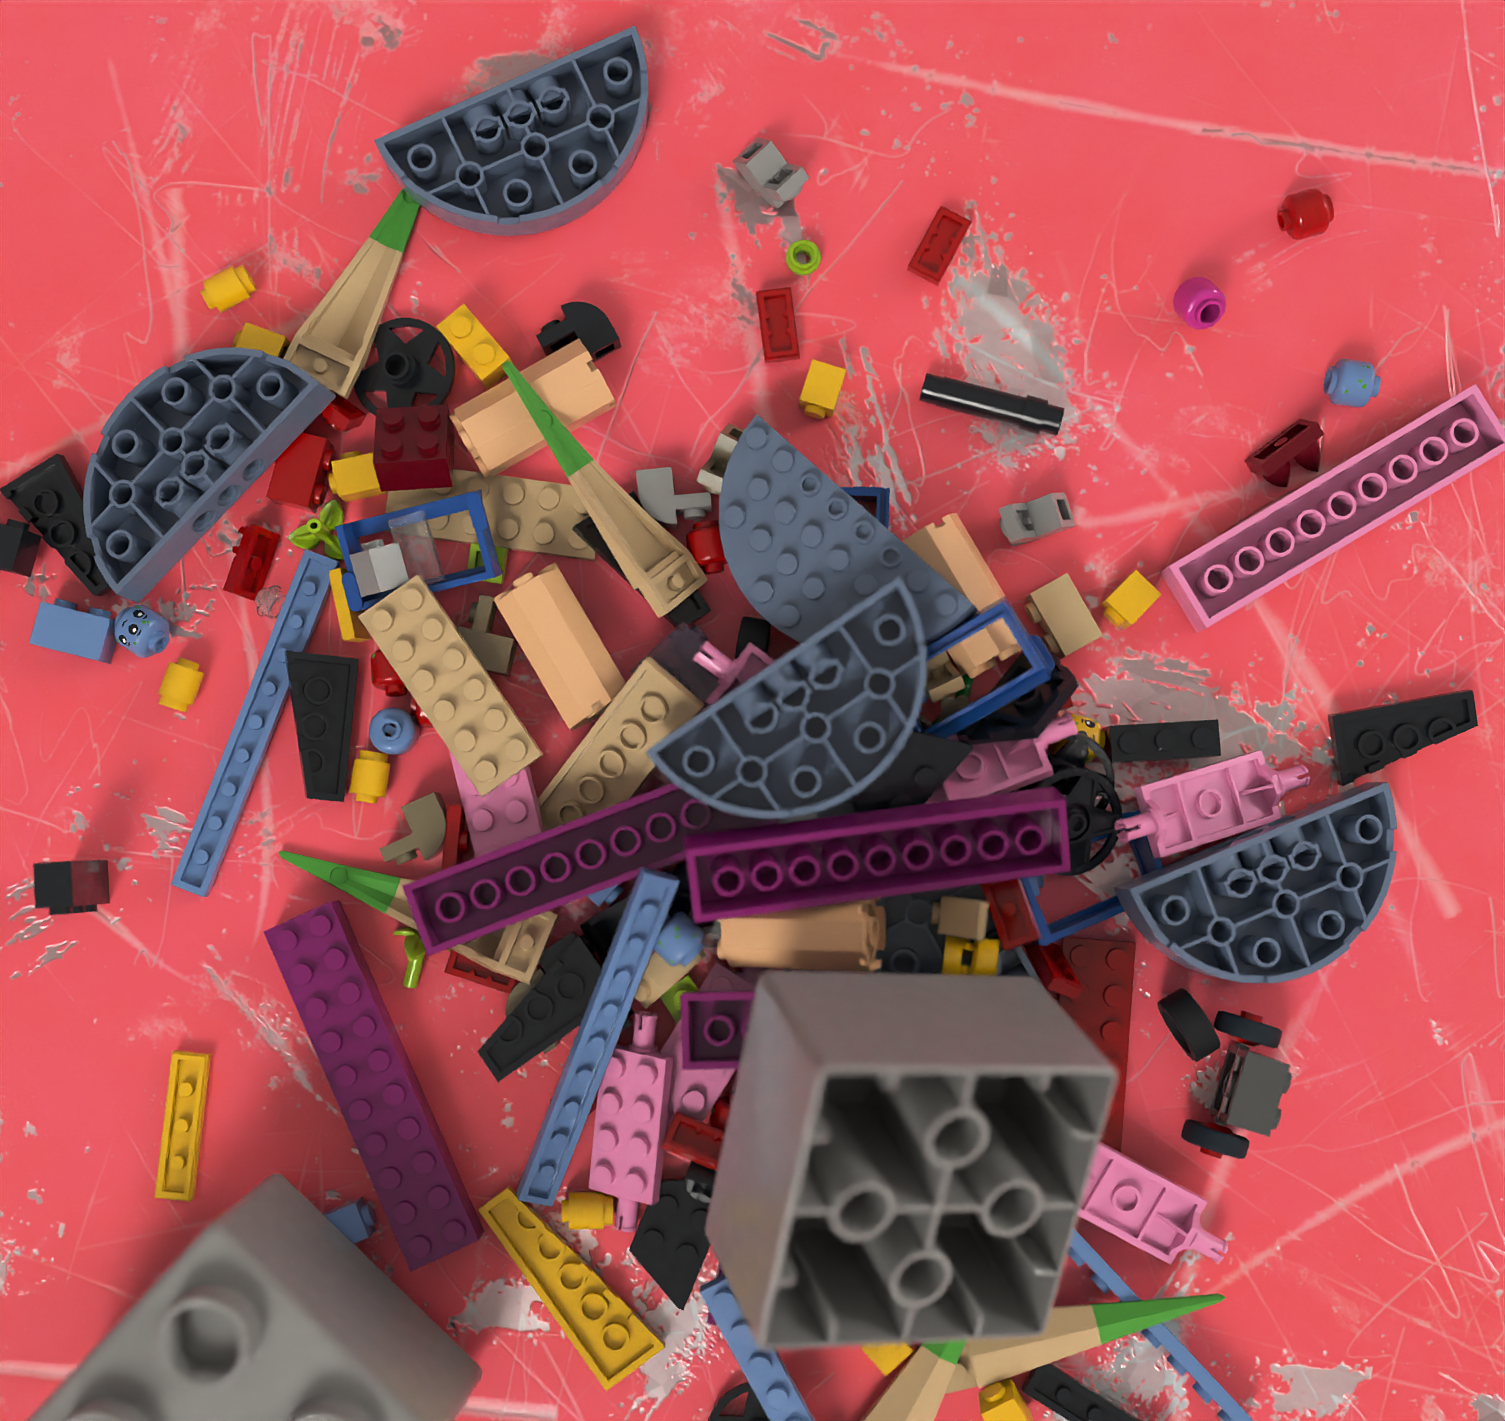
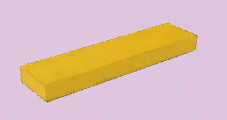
[154,1050,211,1202]

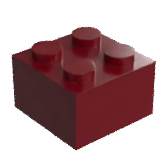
[373,404,455,492]

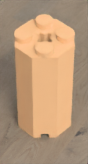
[449,339,616,478]
[902,513,1022,679]
[493,563,626,731]
[717,897,886,972]

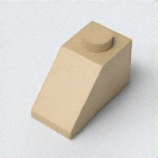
[931,895,988,941]
[634,950,706,1009]

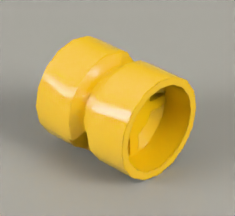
[941,935,999,976]

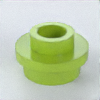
[786,240,821,276]

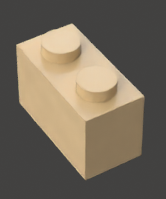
[1024,573,1103,659]

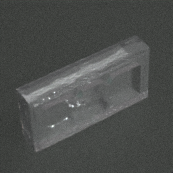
[387,510,446,585]

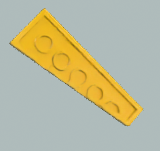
[478,1185,666,1391]

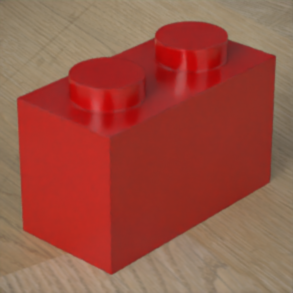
[266,432,336,513]

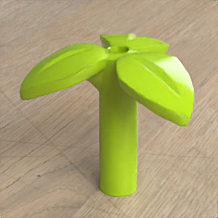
[288,499,344,561]
[393,927,452,989]

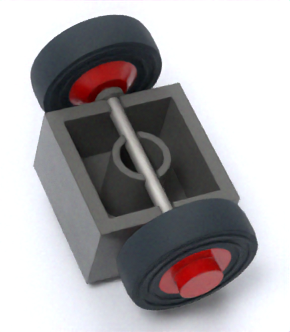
[1181,1010,1292,1159]

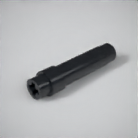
[919,373,1065,436]

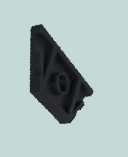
[956,639,1079,745]
[851,731,974,813]
[629,1178,711,1310]

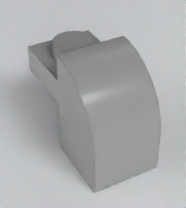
[732,137,810,208]
[636,467,712,530]
[999,492,1076,546]

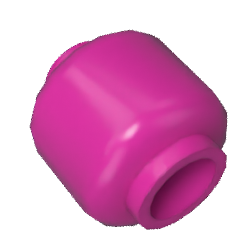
[1173,277,1227,330]

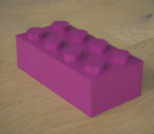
[680,990,755,1070]

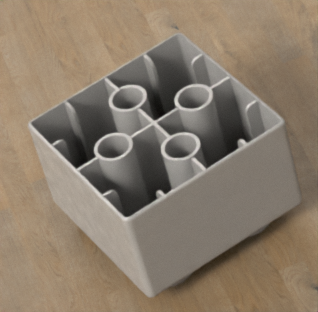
[705,971,1118,1350]
[27,1173,482,1421]

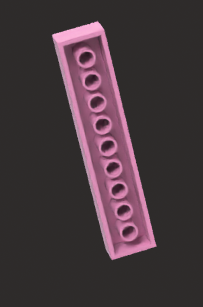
[1160,384,1505,633]

